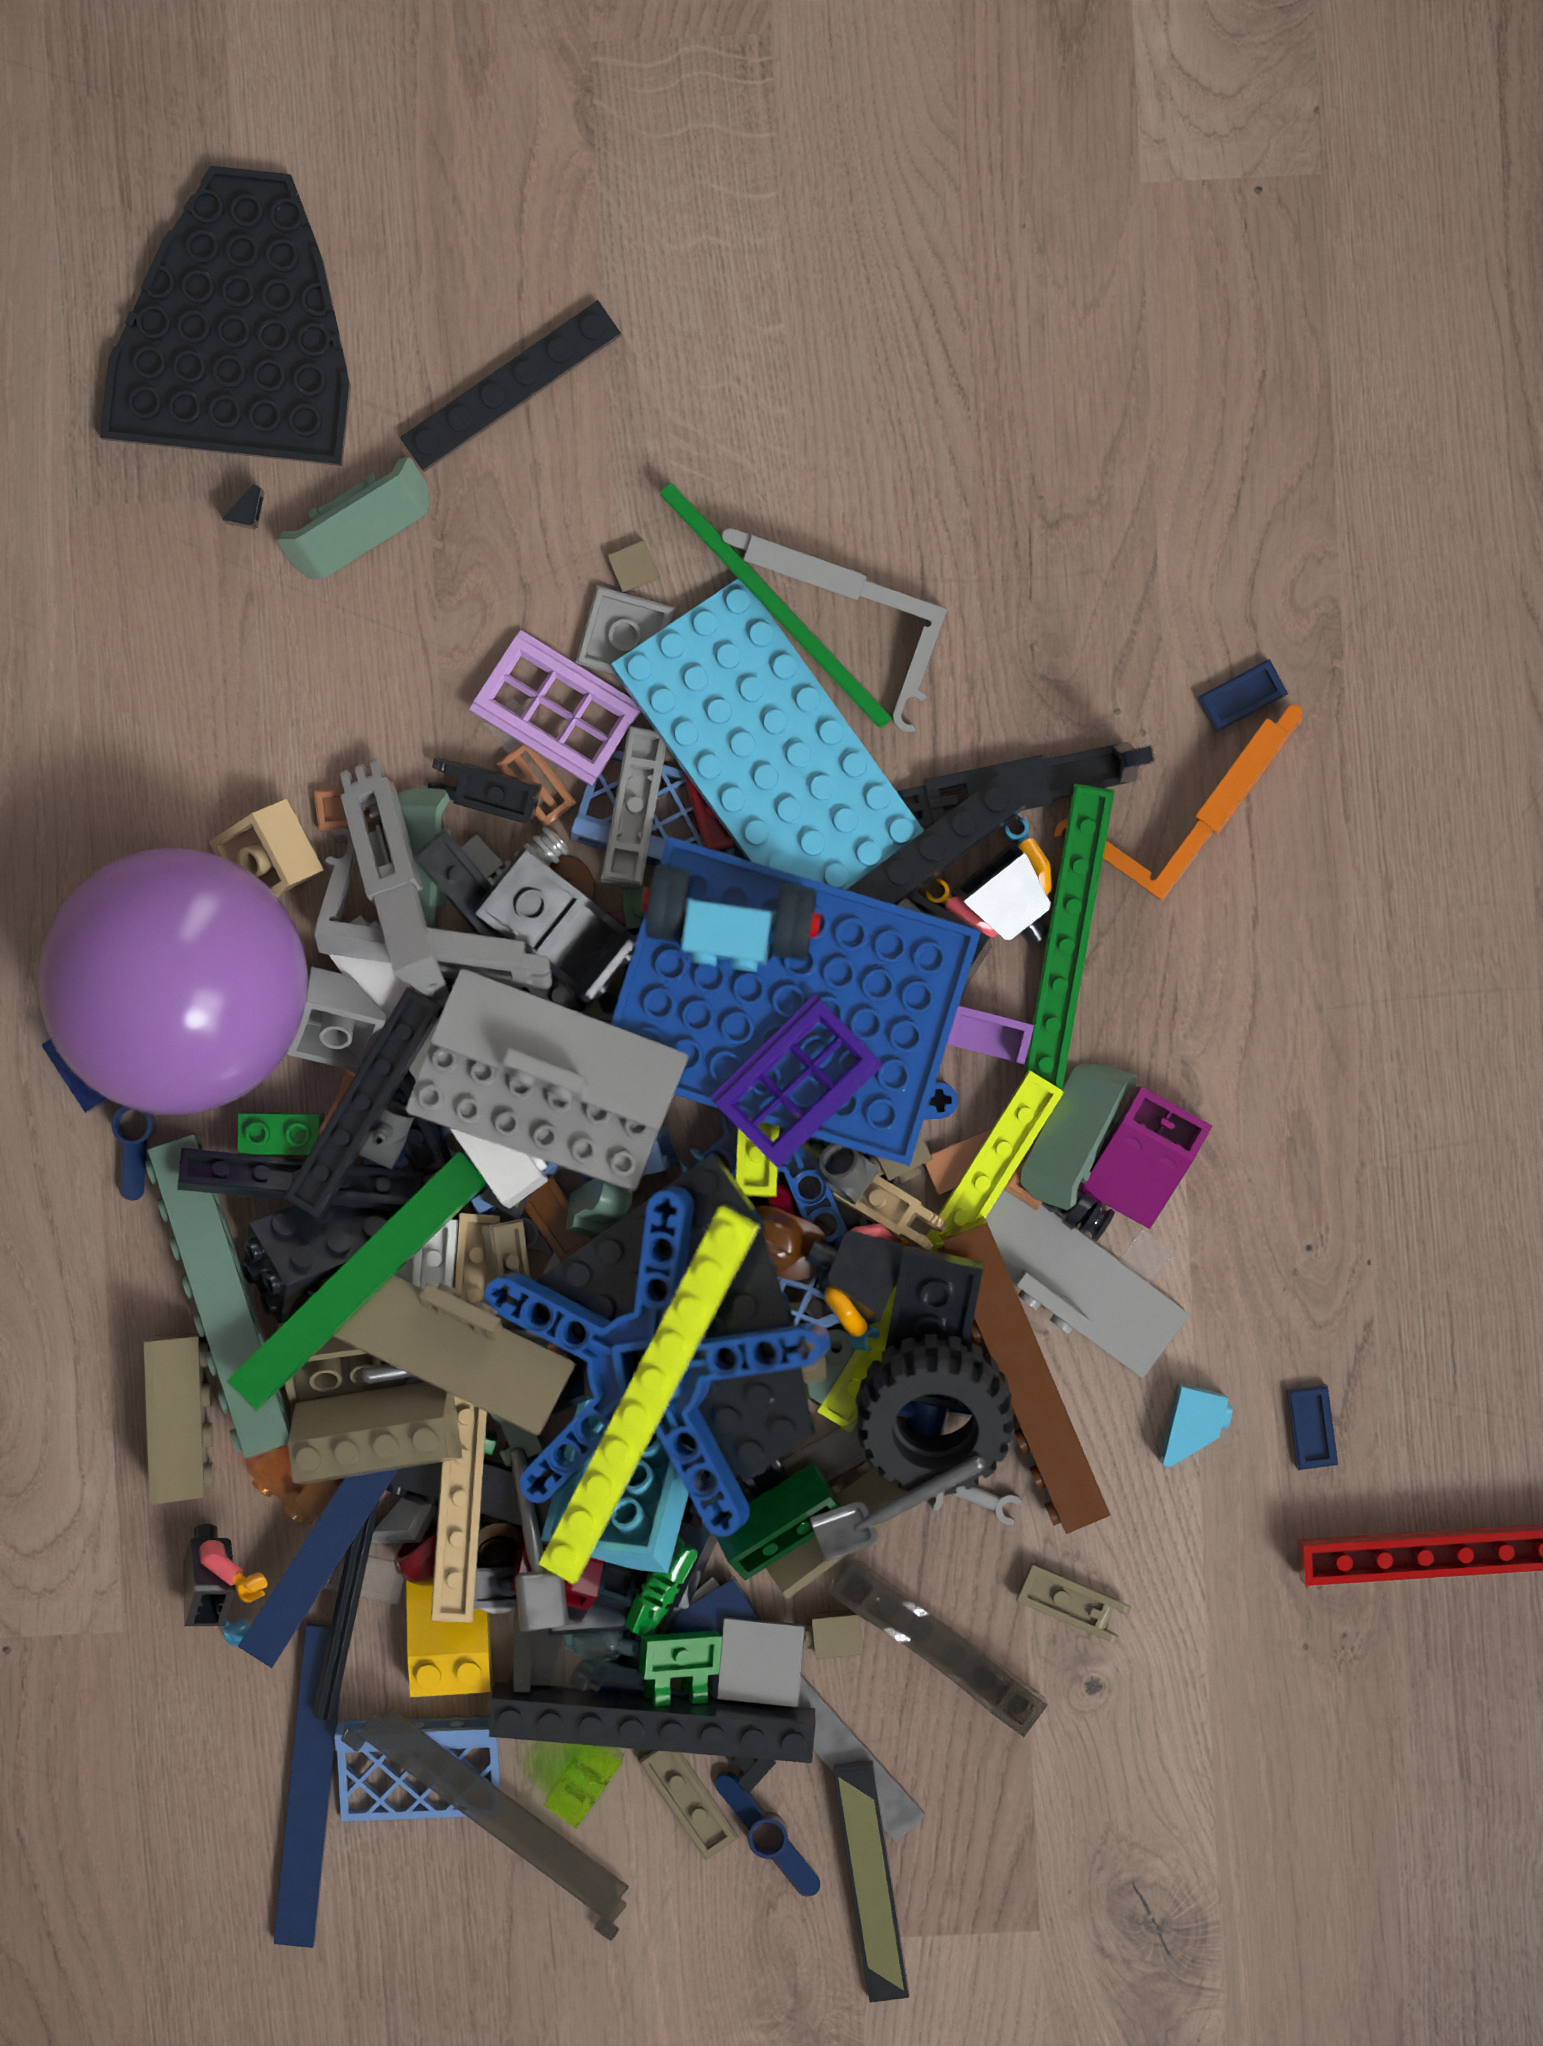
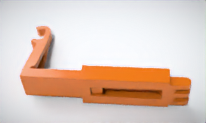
[1054,705,1302,902]

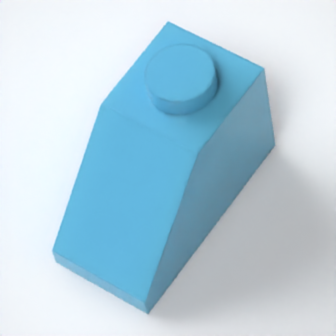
[1159,1383,1233,1467]

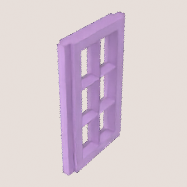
[469,630,641,787]

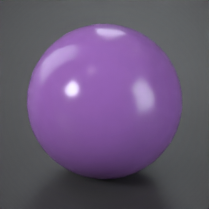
[38,848,308,1115]

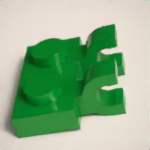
[639,1630,723,1707]

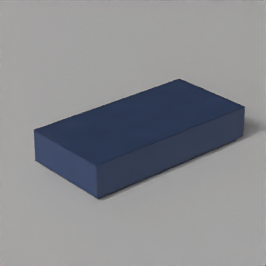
[1197,659,1288,733]
[1286,1384,1338,1470]

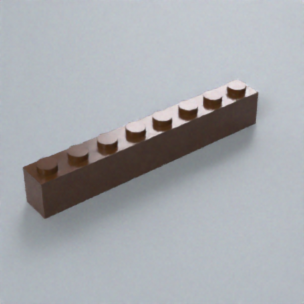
[936,1216,1111,1534]

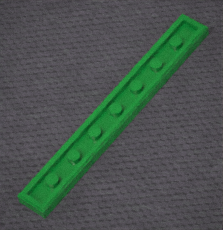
[660,483,893,728]
[1022,783,1115,1090]
[226,1152,487,1412]

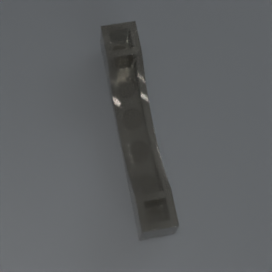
[828,1555,1048,1737]

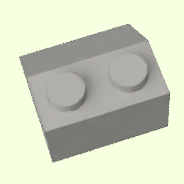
[287,966,386,1072]

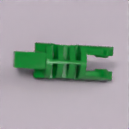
[625,1536,698,1636]

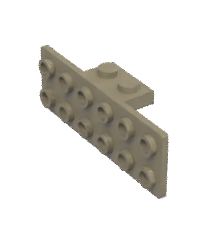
[333,1275,574,1435]

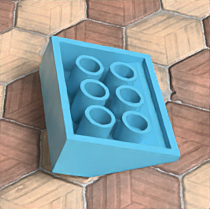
[541,1399,693,1573]

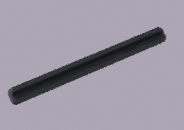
[313,1500,380,1721]

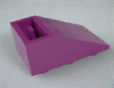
[1080,1085,1213,1229]

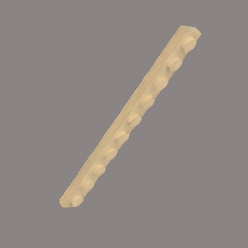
[430,1213,500,1623]

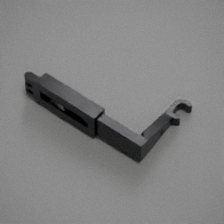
[897,742,1155,827]
[570,1469,739,1691]

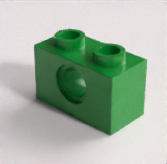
[237,1112,324,1155]

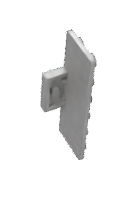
[431,969,688,1131]
[406,1042,659,1191]
[985,1189,1189,1377]

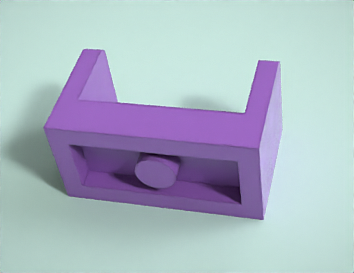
[947,1006,1034,1064]

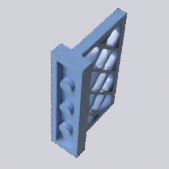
[571,745,736,866]
[334,1715,502,1822]

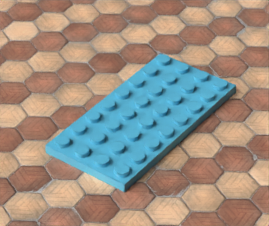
[610,579,924,890]

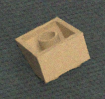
[209,799,324,897]

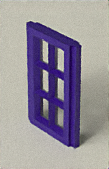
[709,995,883,1168]

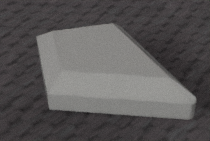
[371,1493,438,1543]

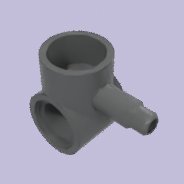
[359,1099,415,1170]
[802,1139,879,1205]

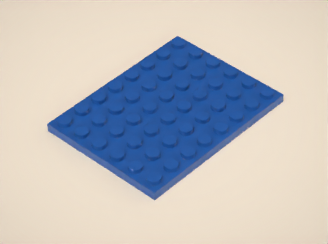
[611,837,981,1166]

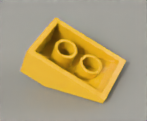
[406,1580,494,1697]

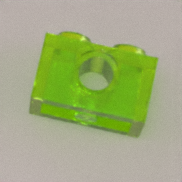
[543,1745,624,1829]

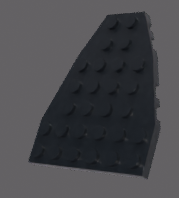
[100,166,351,466]
[526,1152,816,1480]

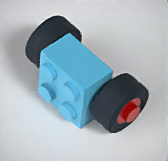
[642,865,821,972]

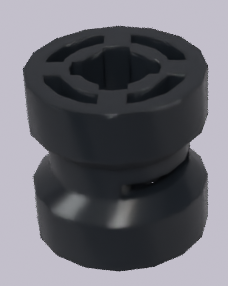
[1041,1188,1098,1231]

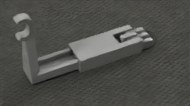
[722,528,947,732]
[340,758,453,1008]
[314,828,552,990]

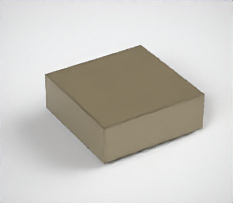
[607,540,660,593]

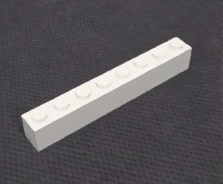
[329,915,549,1208]

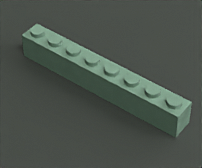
[145,1134,291,1458]

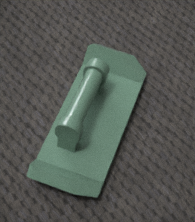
[277,457,430,579]
[397,787,451,929]
[1020,1063,1137,1210]

